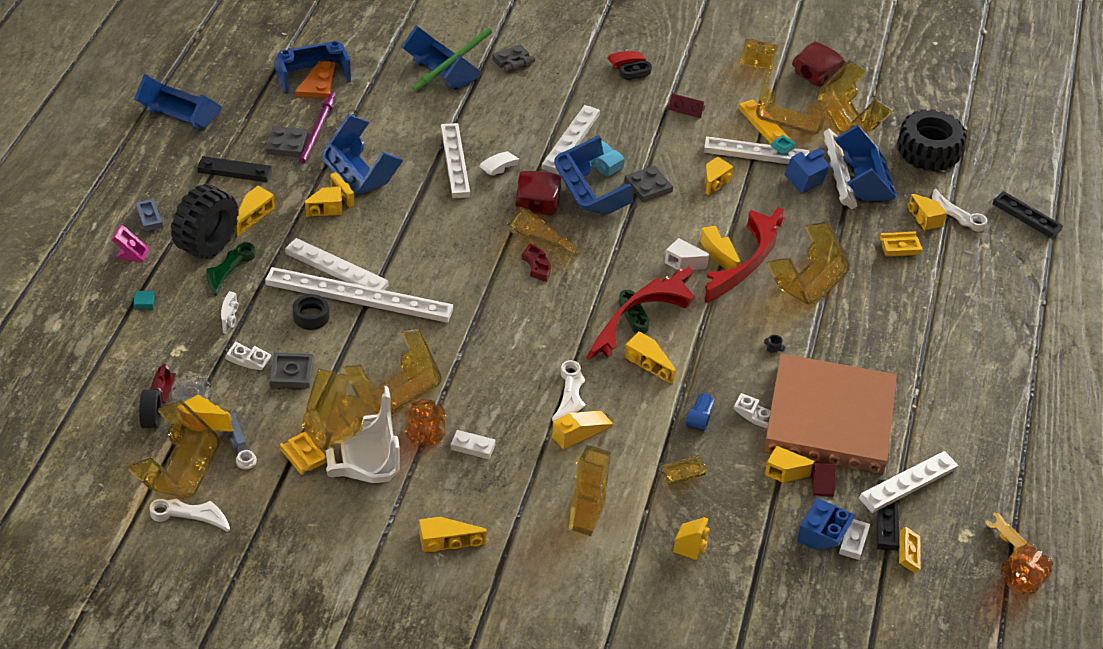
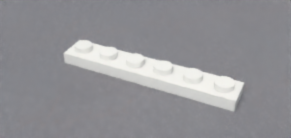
[542,105,600,174]
[441,123,470,198]
[824,129,857,210]
[704,136,809,164]
[285,238,389,290]
[859,451,958,513]

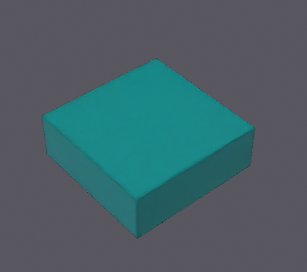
[771,135,796,155]
[134,291,155,309]

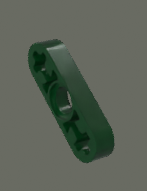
[619,290,650,334]

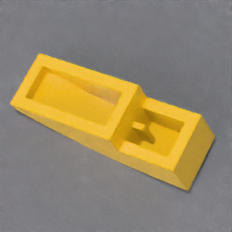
[700,226,740,270]

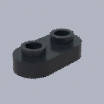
[620,61,652,80]

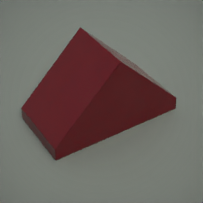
[811,462,836,497]

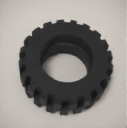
[897,109,967,171]
[170,184,239,259]

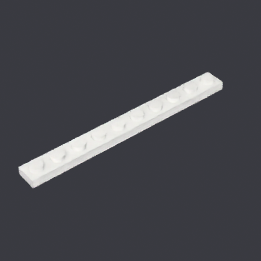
[265,267,453,323]

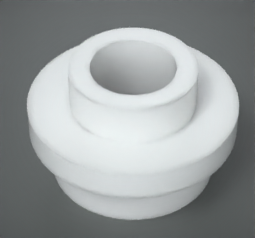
[236,450,257,469]

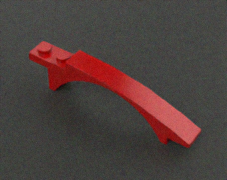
[704,207,785,303]
[586,266,695,360]

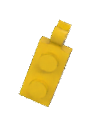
[986,512,1037,559]

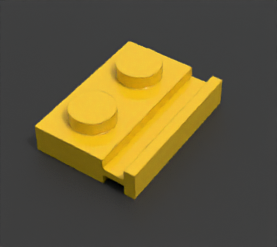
[879,231,922,256]
[280,432,327,475]

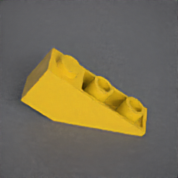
[624,332,676,384]
[177,395,233,432]
[419,517,487,553]

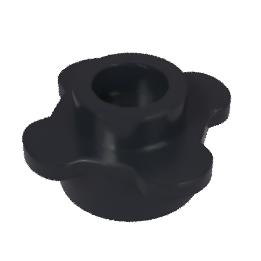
[764,335,785,353]

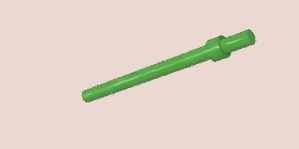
[412,28,492,92]

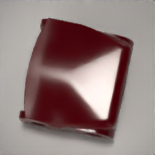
[792,41,846,86]
[516,171,562,215]

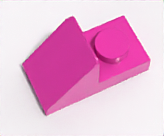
[111,225,150,262]

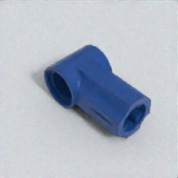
[686,393,715,431]

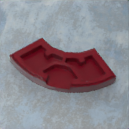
[521,244,551,282]

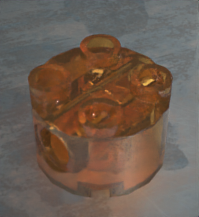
[405,399,446,446]
[1001,543,1053,595]

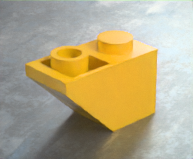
[704,157,733,195]
[305,187,342,217]
[908,194,947,231]
[765,446,814,483]
[673,517,710,560]

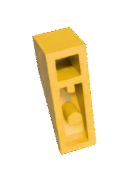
[234,186,275,237]
[552,411,613,450]

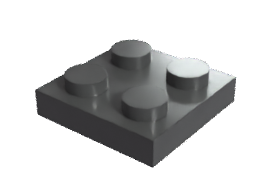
[266,126,308,157]
[624,166,673,202]
[270,352,314,388]

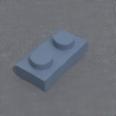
[136,199,163,231]
[225,413,246,454]

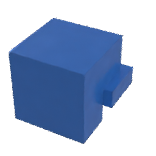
[784,148,830,194]

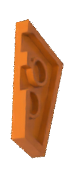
[295,61,336,99]

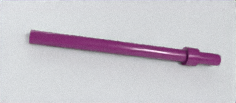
[299,92,336,163]

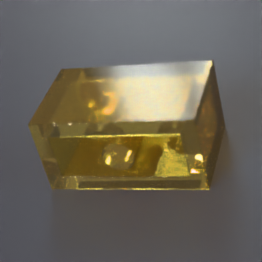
[741,39,778,70]

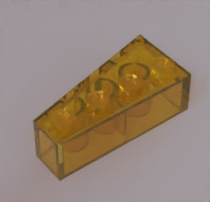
[567,444,611,536]

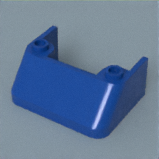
[401,25,482,89]
[274,41,351,94]
[134,74,222,130]
[322,114,403,195]
[834,124,897,201]
[554,135,634,215]

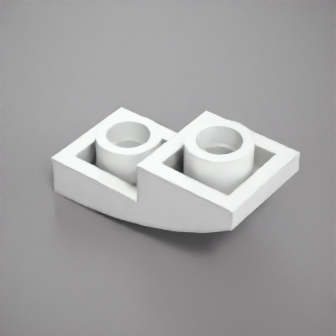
[479,151,519,176]
[221,291,239,334]
[225,341,272,370]
[733,393,771,429]

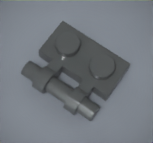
[492,44,535,72]

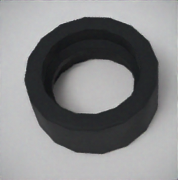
[292,294,330,330]
[139,389,162,428]

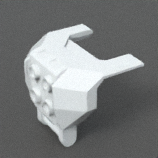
[322,386,400,483]

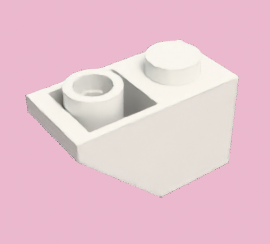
[665,238,709,270]

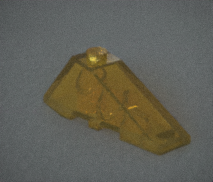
[507,207,581,254]

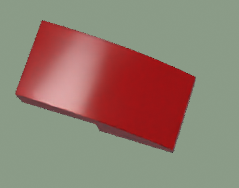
[607,51,646,69]

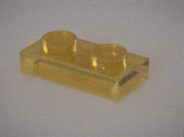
[661,455,707,485]

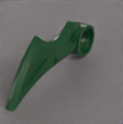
[206,242,256,296]

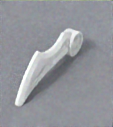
[932,189,987,232]
[552,360,586,421]
[150,499,230,532]

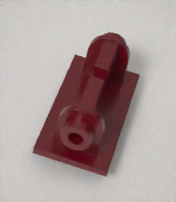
[668,93,705,118]
[150,364,176,404]

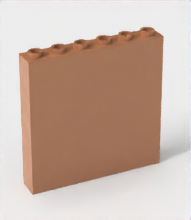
[763,353,897,474]

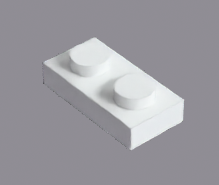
[451,430,496,459]
[839,519,870,560]

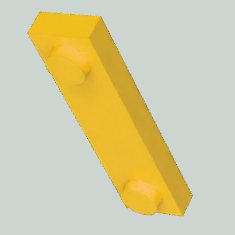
[738,99,790,144]

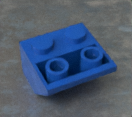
[797,498,856,550]

